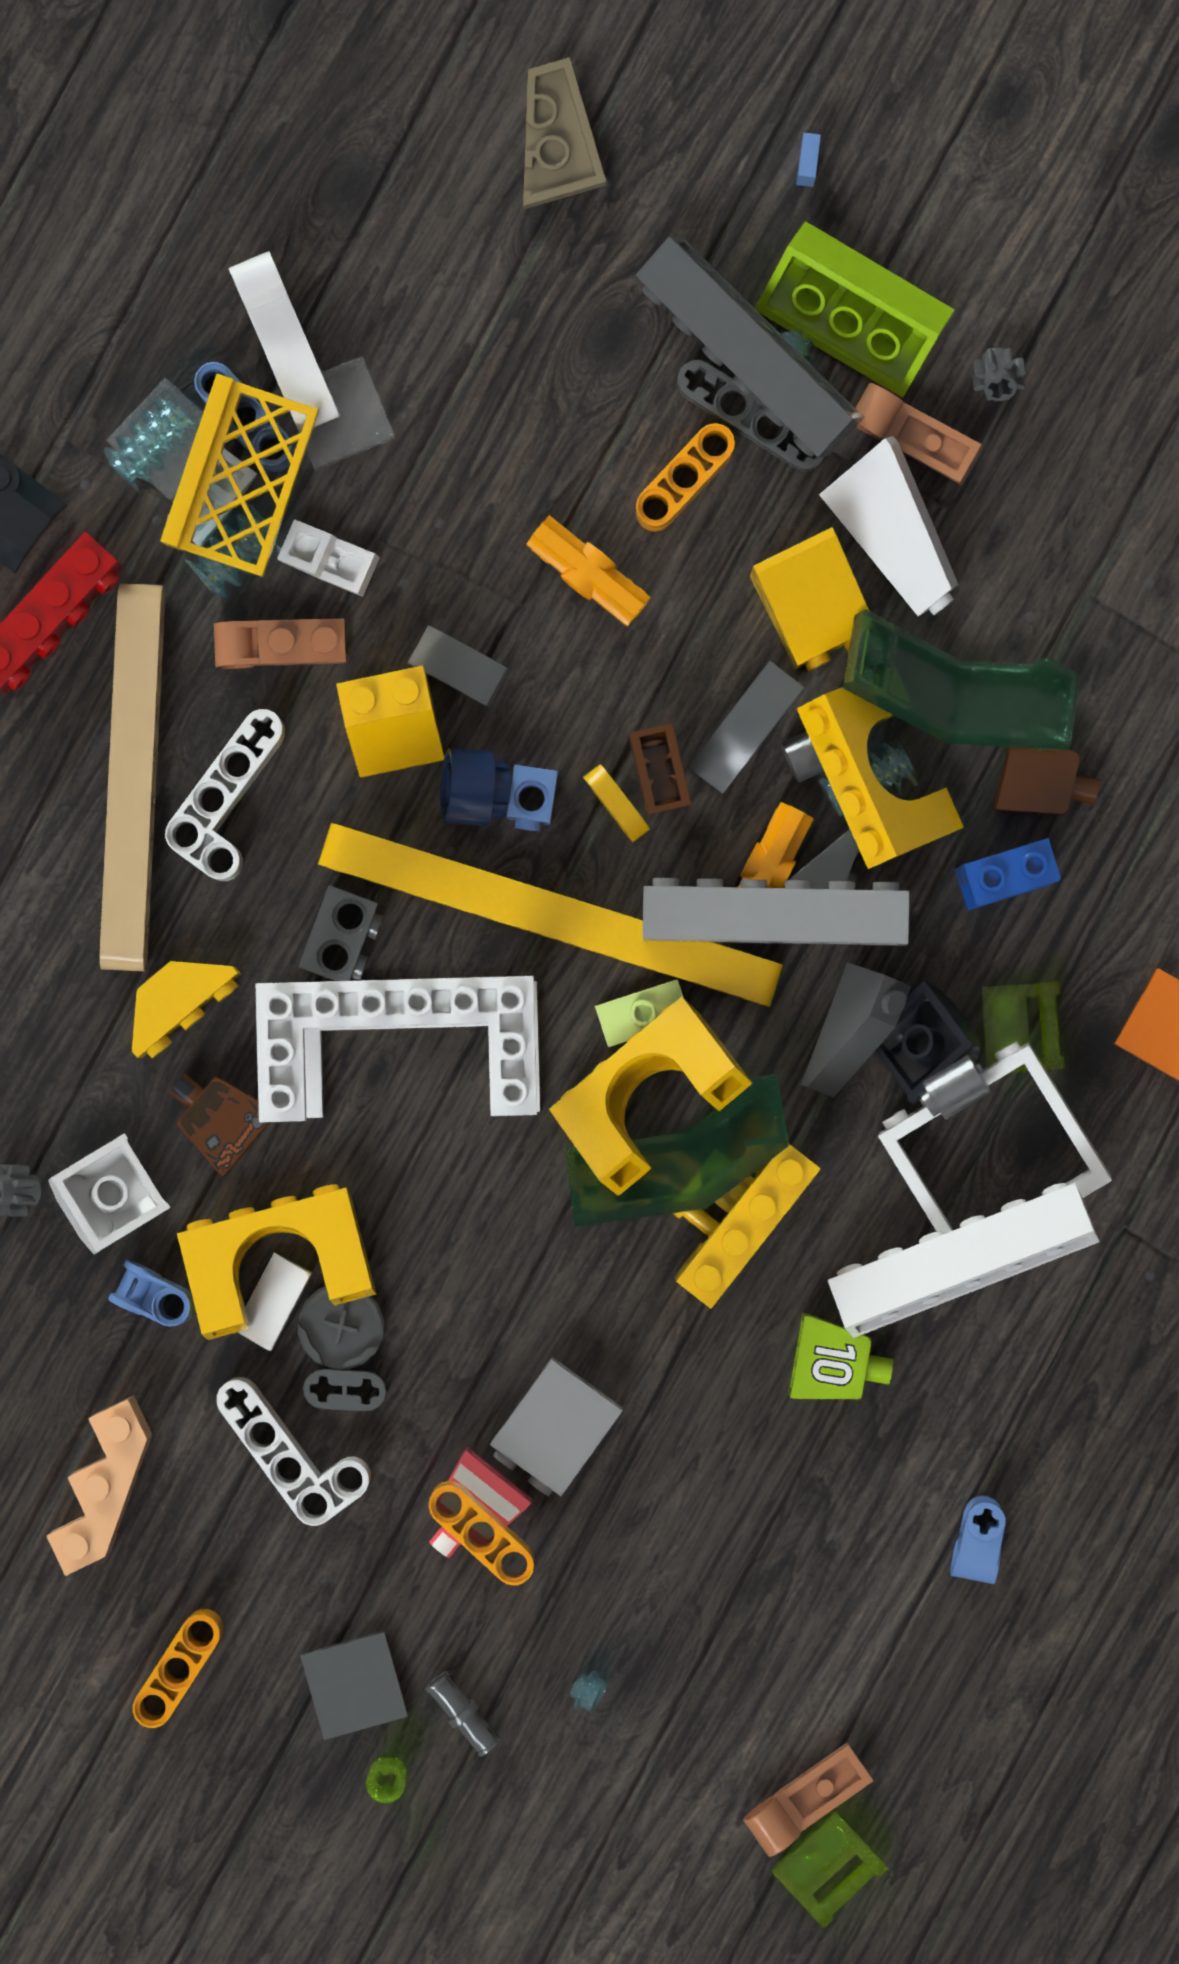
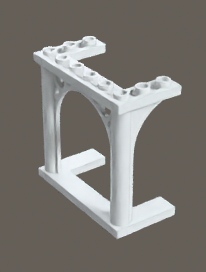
[255,976,540,1122]

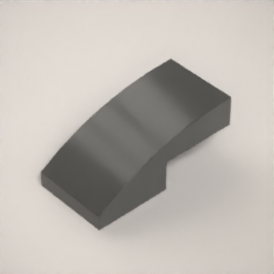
[408,625,510,708]

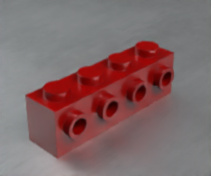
[0,532,123,695]

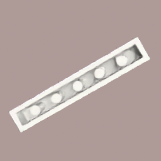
[828,1183,1100,1338]

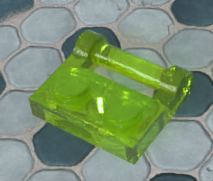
[980,982,1066,1073]
[771,1810,889,1928]

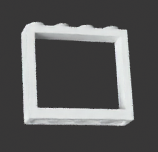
[878,1041,1112,1234]

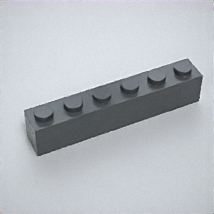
[635,236,865,457]

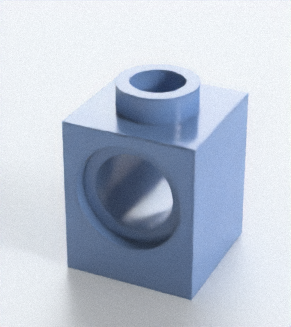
[507,765,558,832]

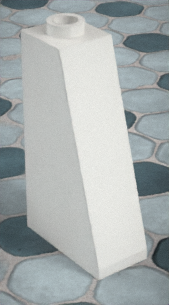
[819,436,959,616]

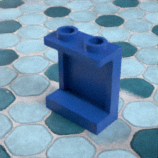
[954,838,1061,911]

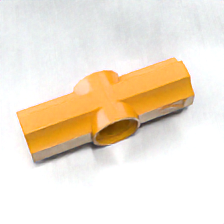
[526,515,651,627]
[738,802,814,888]

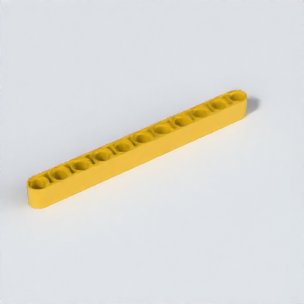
[318,823,783,1007]

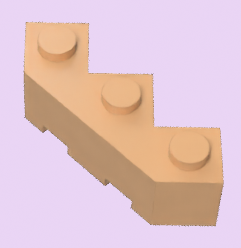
[47,1396,153,1576]

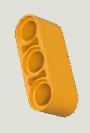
[635,423,735,532]
[429,1481,535,1586]
[133,1609,223,1728]

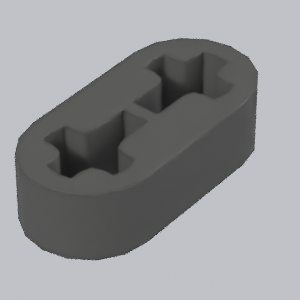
[303,1368,387,1411]

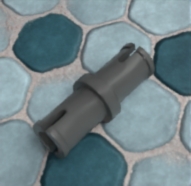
[425,1671,501,1757]

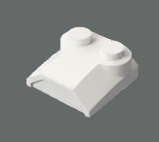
[48,1133,170,1254]

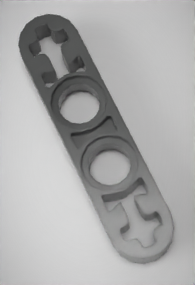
[677,360,824,472]

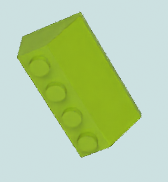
[755,221,955,398]

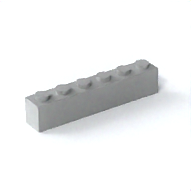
[643,878,909,946]

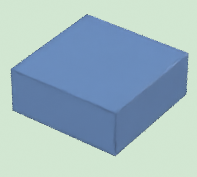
[796,132,821,187]

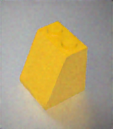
[750,527,876,672]
[336,666,444,778]

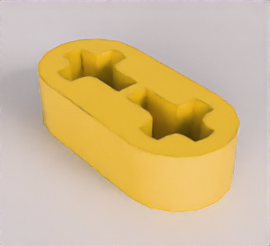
[583,764,650,842]

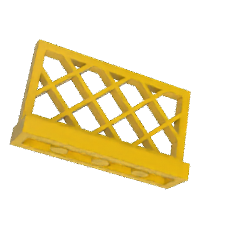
[160,374,319,577]

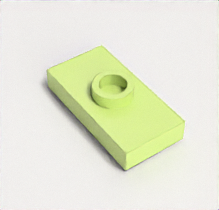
[595,979,684,1047]

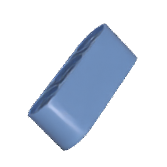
[194,362,294,472]

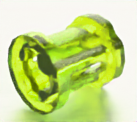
[366,1757,407,1803]

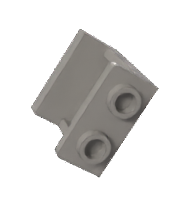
[490,1357,623,1496]

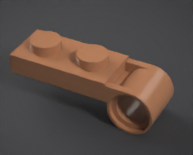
[856,383,983,485]
[214,618,346,669]
[743,1742,874,1857]

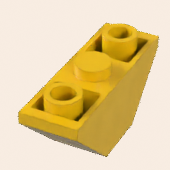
[132,961,241,1059]

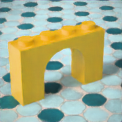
[797,668,964,869]
[549,997,753,1196]
[674,1140,821,1309]
[177,1184,376,1340]

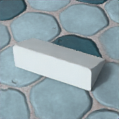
[238,1252,313,1351]

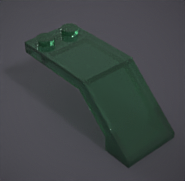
[843,609,1080,750]
[564,1074,789,1226]

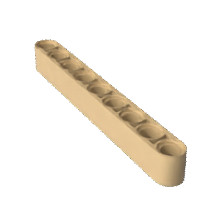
[100,583,165,972]

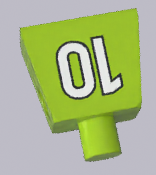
[788,1313,893,1399]

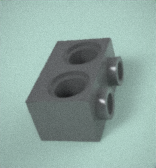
[298,885,384,981]

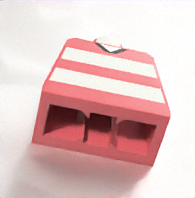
[429,1447,532,1558]

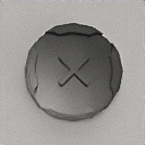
[298,1286,385,1370]

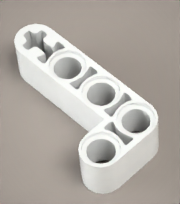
[229,251,340,433]
[165,709,285,881]
[217,1377,371,1526]

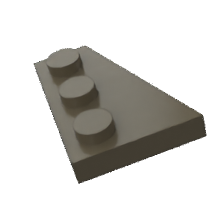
[523,57,606,210]

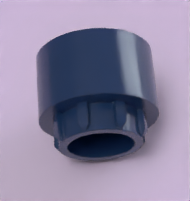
[440,748,511,826]

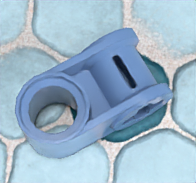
[108,1259,196,1327]
[950,1496,1005,1584]

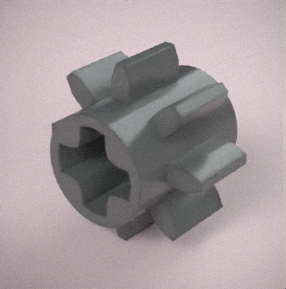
[972,348,1026,401]
[0,1164,41,1217]

